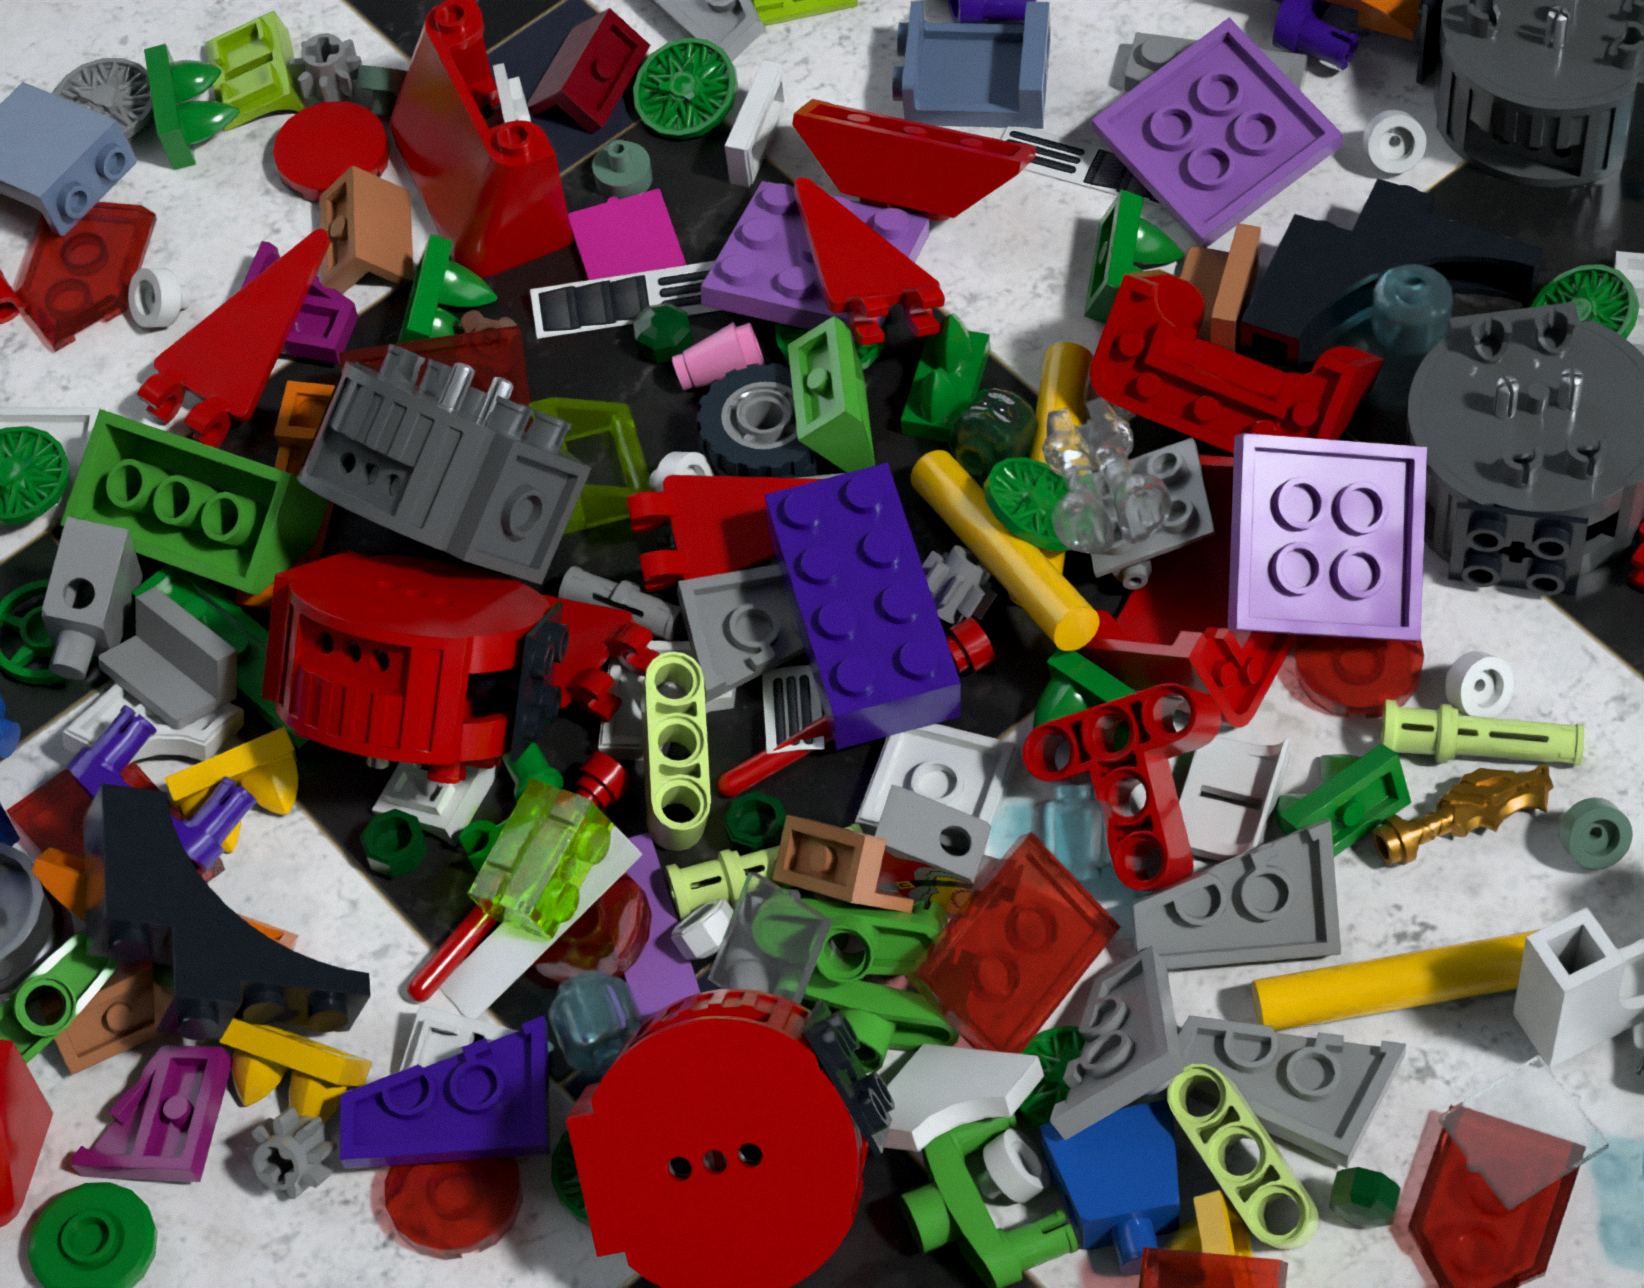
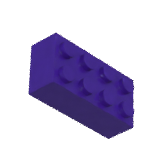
[764,462,961,750]

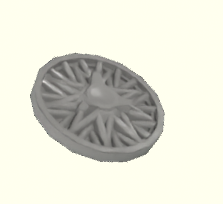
[54,58,154,139]

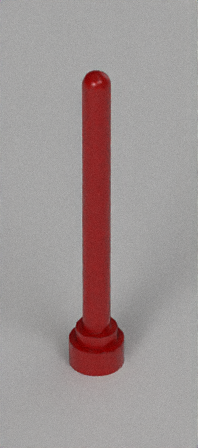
[717,617,996,797]
[407,751,634,1003]

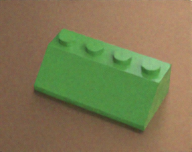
[60,409,329,596]

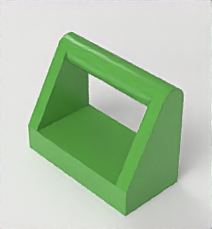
[788,316,875,473]

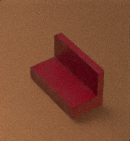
[527,8,651,134]

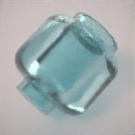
[1371,264,1453,355]
[1031,785,1114,880]
[548,970,644,1076]

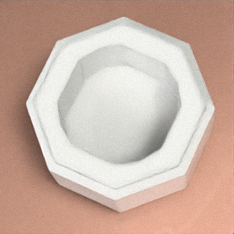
[671,898,740,960]

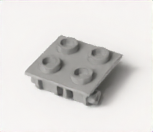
[1076,437,1216,590]

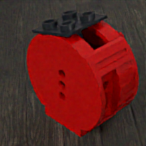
[261,551,570,784]
[566,989,895,1288]

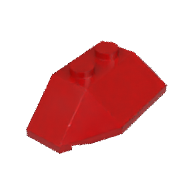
[792,99,1036,221]

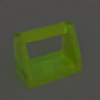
[529,397,653,534]

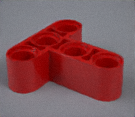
[1022,683,1221,893]

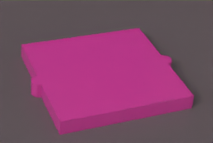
[568,188,686,280]

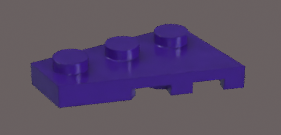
[340,1015,550,1169]

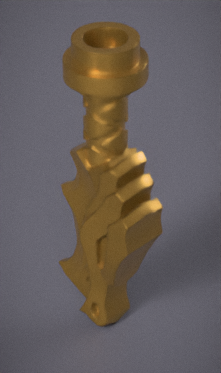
[1372,764,1554,866]

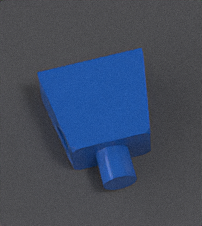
[1040,1099,1180,1275]

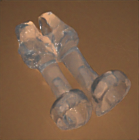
[1042,397,1171,554]

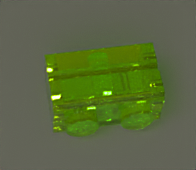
[467,778,614,941]

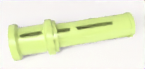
[1380,699,1584,766]
[665,823,863,922]

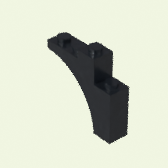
[1240,178,1543,373]
[83,783,371,1040]

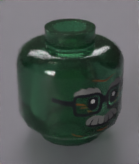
[947,388,1038,479]

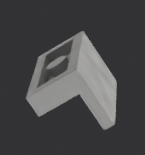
[98,587,237,729]

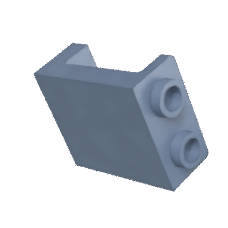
[892,1,1051,129]
[0,82,137,236]

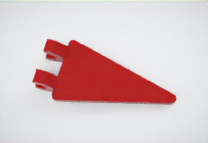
[794,177,945,346]
[137,229,331,448]
[626,475,822,592]
[542,595,660,722]

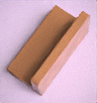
[319,165,414,294]
[1180,223,1261,352]
[773,815,914,913]
[39,961,163,1075]

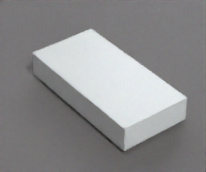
[725,59,788,187]

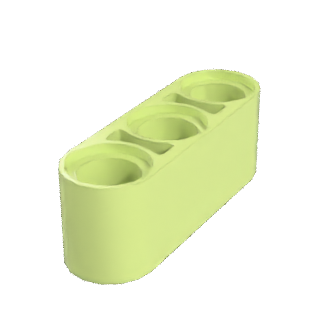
[640,652,711,851]
[1167,1064,1318,1250]

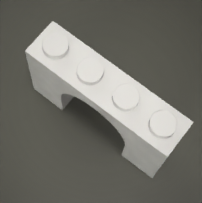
[1513,907,1644,1068]

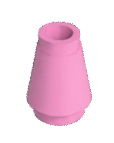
[672,322,765,391]

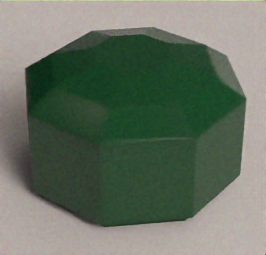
[633,303,693,364]
[723,791,786,855]
[360,809,428,878]
[1329,1167,1401,1228]

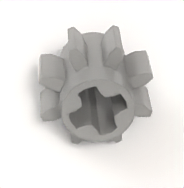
[290,33,362,103]
[922,545,998,625]
[247,1107,338,1199]

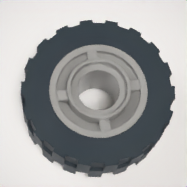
[697,363,828,478]

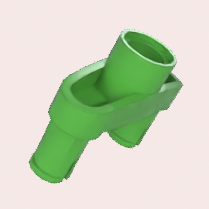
[756,884,948,983]
[0,930,118,1064]
[778,933,978,1073]
[899,1114,1078,1288]

